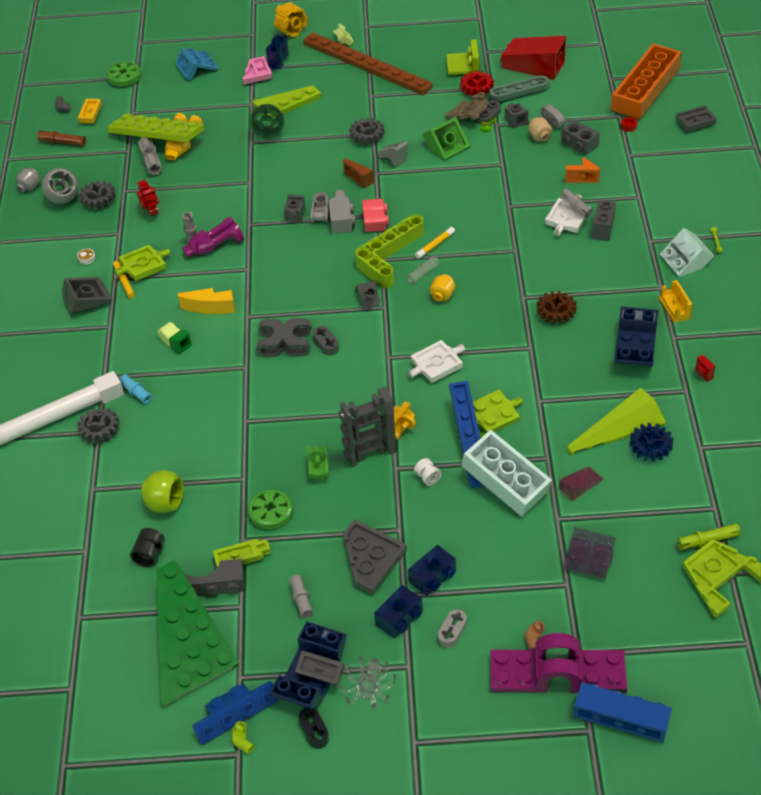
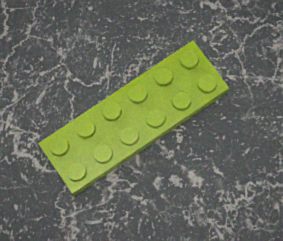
[107,113,205,142]

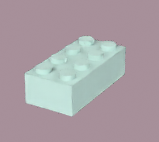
[461,430,552,517]

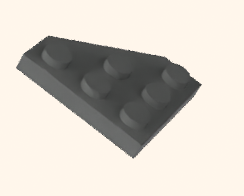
[343,519,407,594]

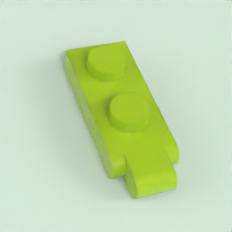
[213,539,271,567]

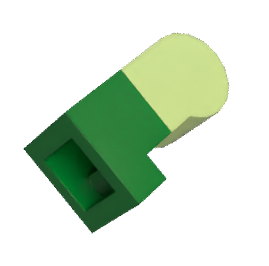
[157,322,192,355]

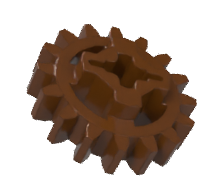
[537,291,577,325]

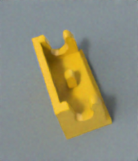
[658,280,693,323]

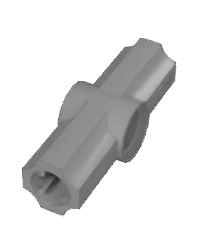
[138,137,162,176]

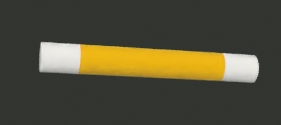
[415,227,455,259]

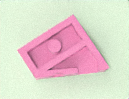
[242,56,272,84]

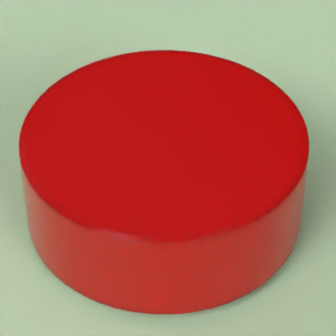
[621,117,638,132]

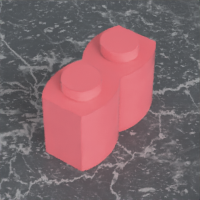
[362,198,389,232]

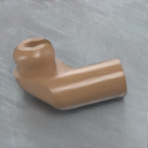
[525,621,545,650]

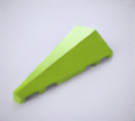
[567,388,666,455]

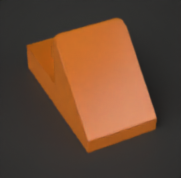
[565,157,600,183]

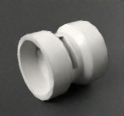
[414,458,442,486]

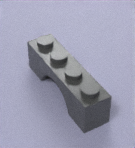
[158,559,245,596]

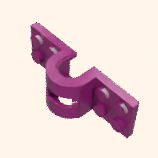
[490,633,627,693]

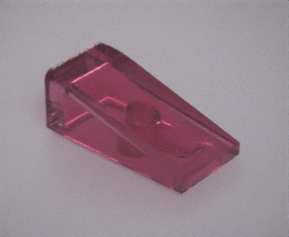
[559,467,603,501]

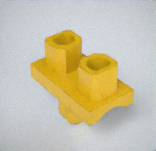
[393,402,416,440]

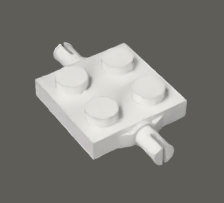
[545,194,591,236]
[408,340,465,383]

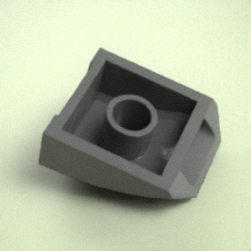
[62,277,112,313]

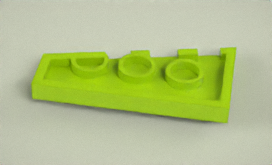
[252,85,322,121]

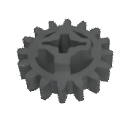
[349,117,385,145]
[79,180,116,210]
[77,406,120,444]

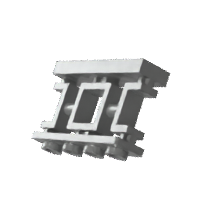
[338,387,397,467]

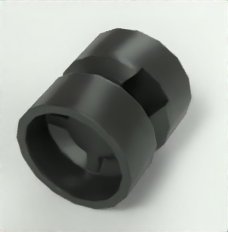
[130,528,165,567]

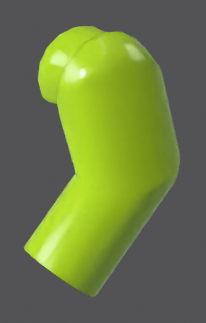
[232,721,255,755]

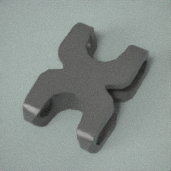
[256,318,312,357]

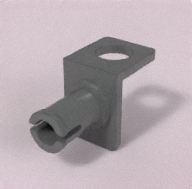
[355,281,380,308]

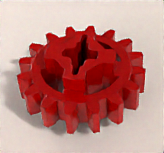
[460,70,494,97]
[136,179,159,216]

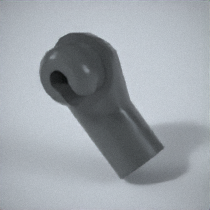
[55,96,71,112]

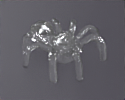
[338,656,396,711]

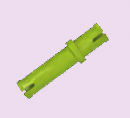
[677,523,741,551]

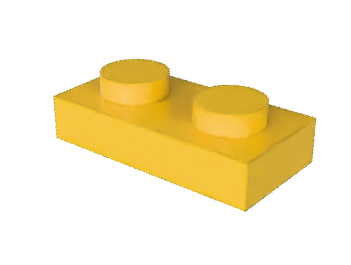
[78,99,102,124]

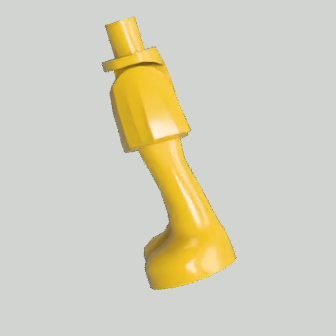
[164,113,203,160]

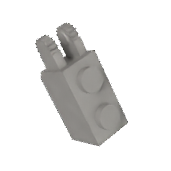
[329,190,355,234]

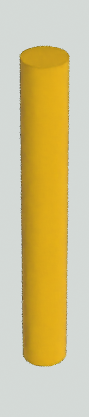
[113,261,135,299]

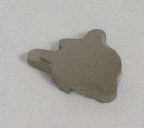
[445,92,488,120]

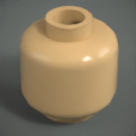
[528,117,552,142]

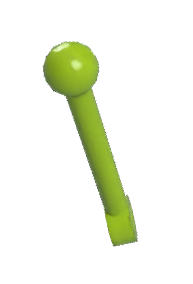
[710,227,723,253]

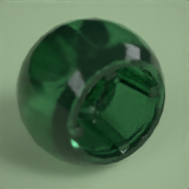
[250,104,285,139]

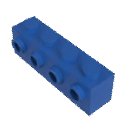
[573,682,672,743]

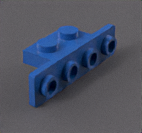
[192,681,279,745]

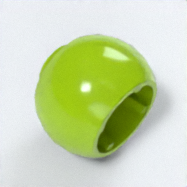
[141,470,184,514]

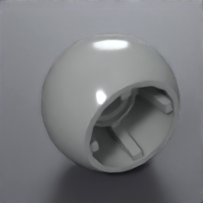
[42,168,79,205]

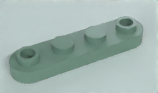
[490,76,549,102]

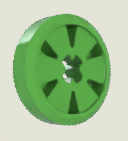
[107,61,141,87]
[248,489,293,530]

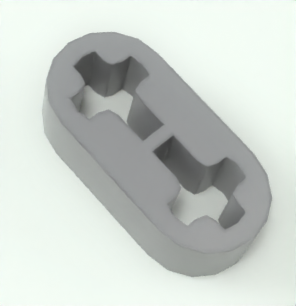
[541,104,565,129]
[438,609,467,649]

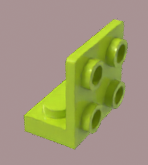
[446,39,479,75]

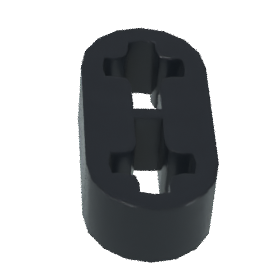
[299,708,329,749]

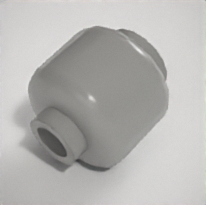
[15,167,40,192]

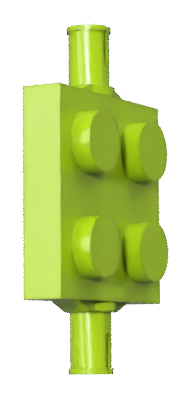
[114,245,170,281]
[473,389,523,434]

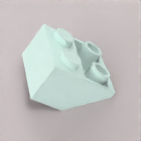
[660,228,714,277]

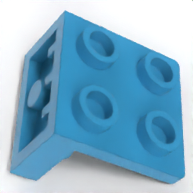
[175,48,219,80]

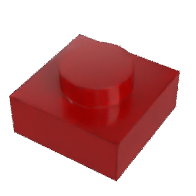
[695,355,715,382]

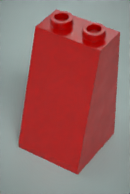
[500,36,566,80]

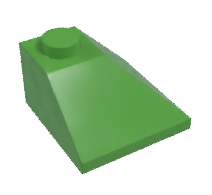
[422,117,470,160]

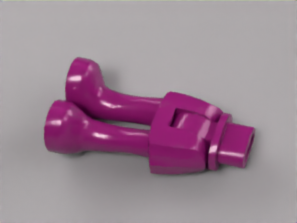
[182,216,244,258]

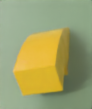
[178,288,235,314]

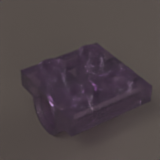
[564,527,616,579]

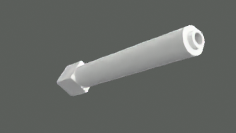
[0,371,124,446]

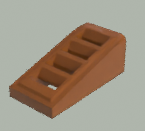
[343,158,374,188]

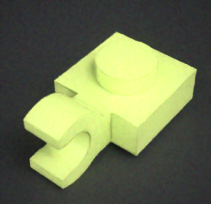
[333,23,354,46]

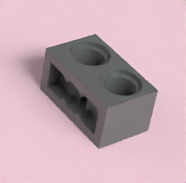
[561,120,600,155]
[592,200,616,241]

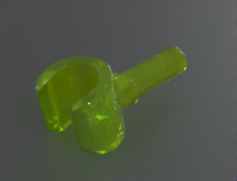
[481,117,497,132]

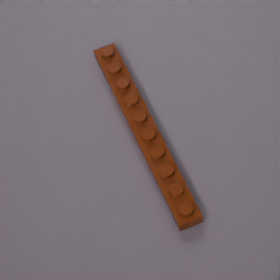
[303,32,433,96]

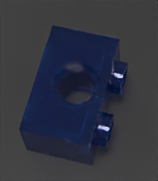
[408,545,456,596]
[374,585,423,639]

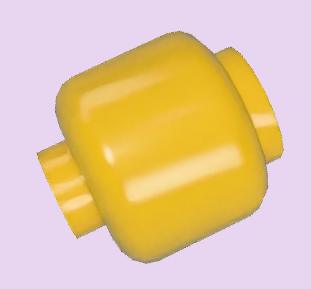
[429,274,456,301]

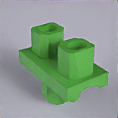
[307,445,329,482]

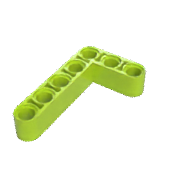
[355,214,424,288]

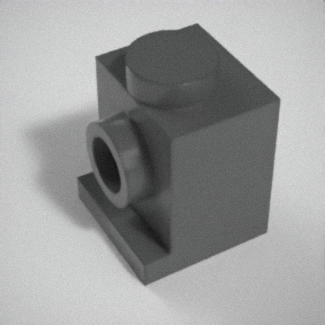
[505,103,528,128]
[284,194,305,222]

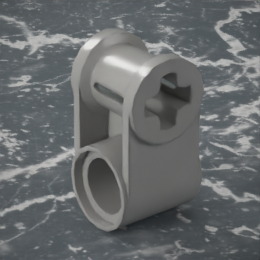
[310,192,330,223]

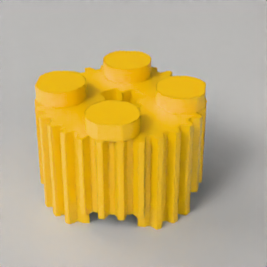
[274,2,308,38]

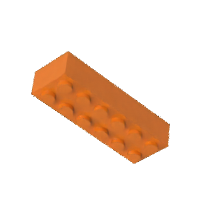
[611,43,682,119]

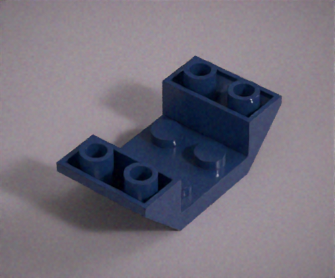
[614,306,658,367]
[269,621,347,709]

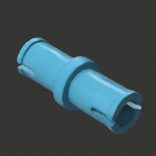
[119,374,153,404]

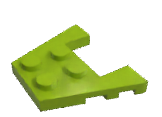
[682,539,761,619]

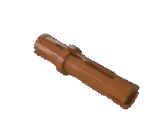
[37,130,86,147]

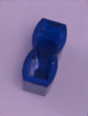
[266,35,289,69]

